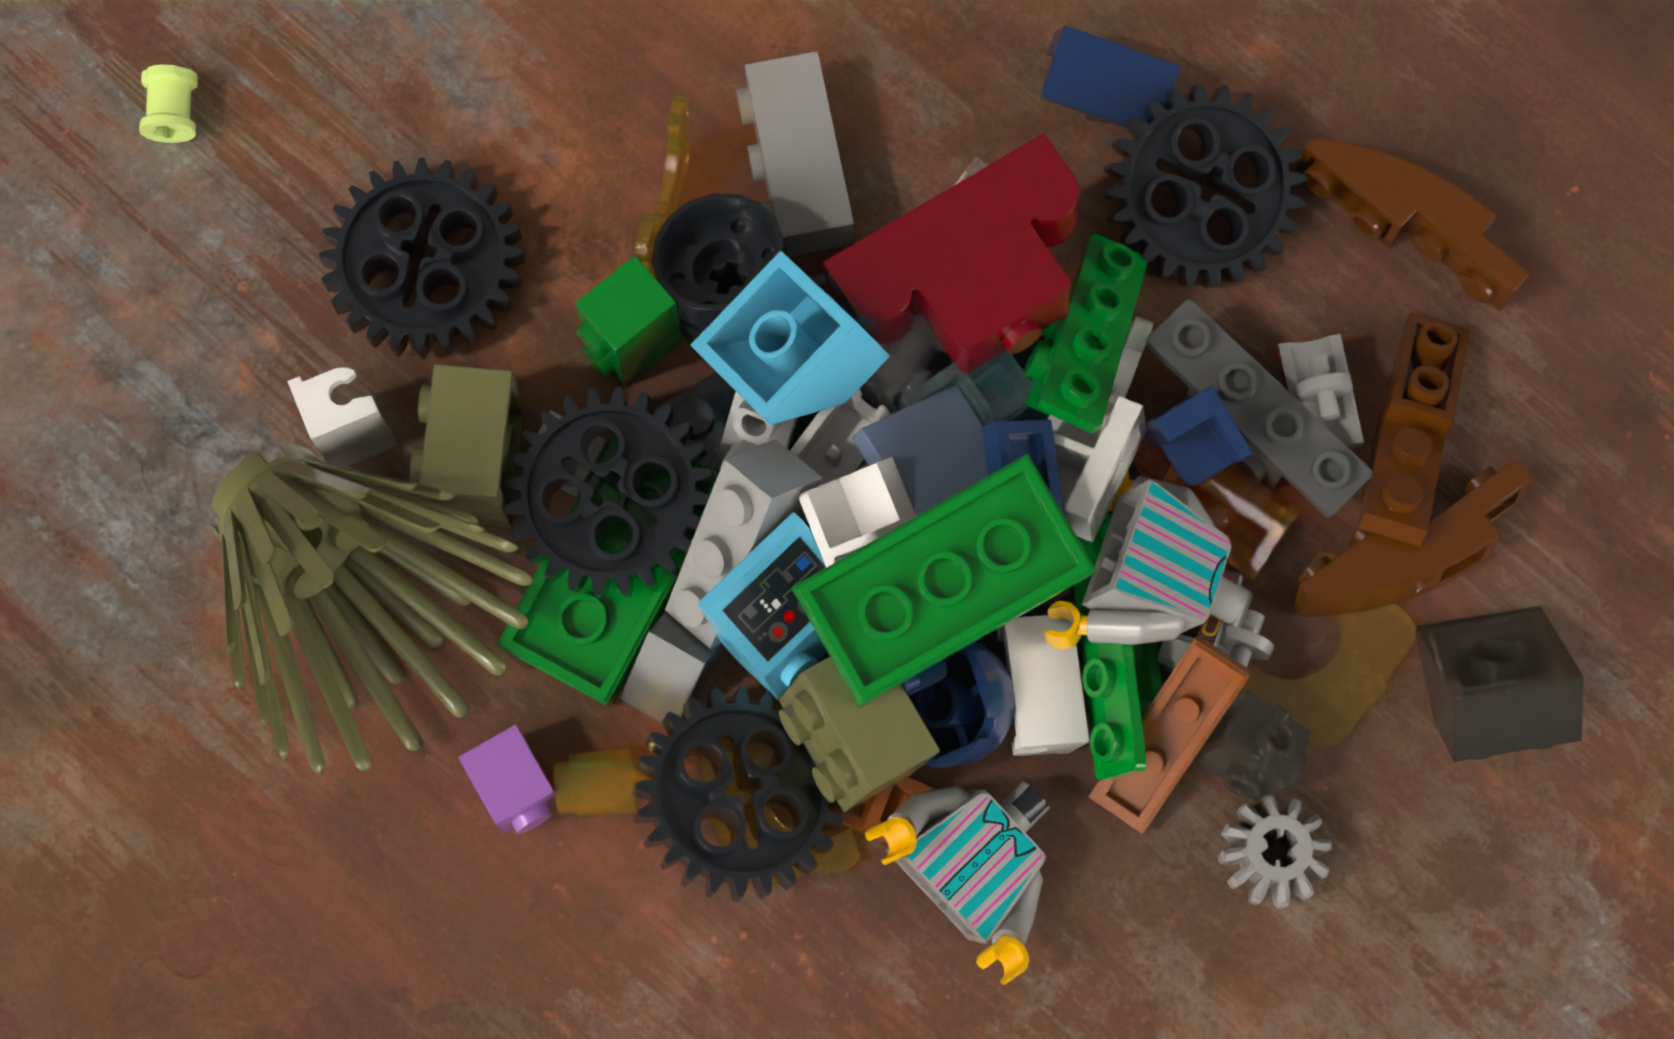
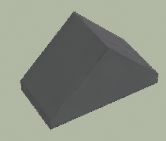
[620,611,725,725]

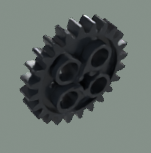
[1102,83,1307,288]
[319,158,525,359]
[504,387,715,599]
[631,686,844,902]

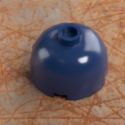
[909,642,1015,768]

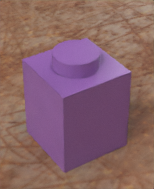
[458,724,560,834]

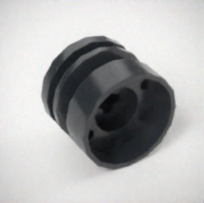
[651,193,790,351]

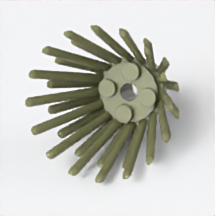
[211,444,533,775]

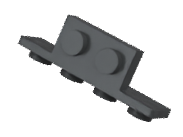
[1146,300,1372,518]

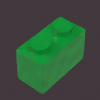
[575,256,683,387]

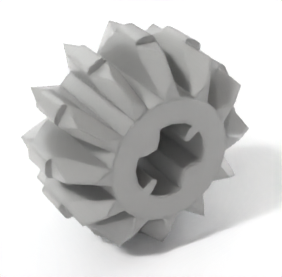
[1218,795,1332,909]

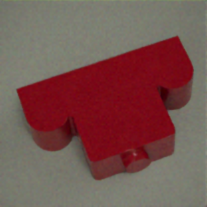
[823,133,1079,373]

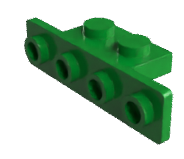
[1023,234,1148,434]
[1074,513,1162,780]

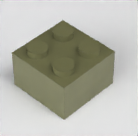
[410,364,526,528]
[779,657,940,813]

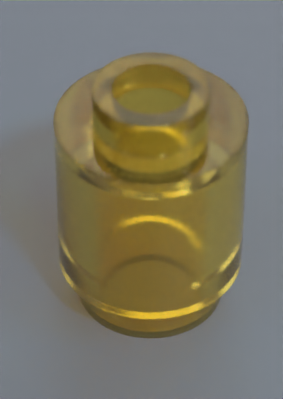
[553,748,649,819]

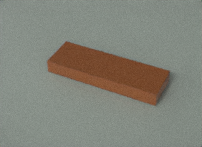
[1089,635,1253,834]

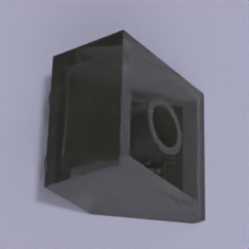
[1416,606,1584,762]

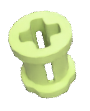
[139,65,198,143]

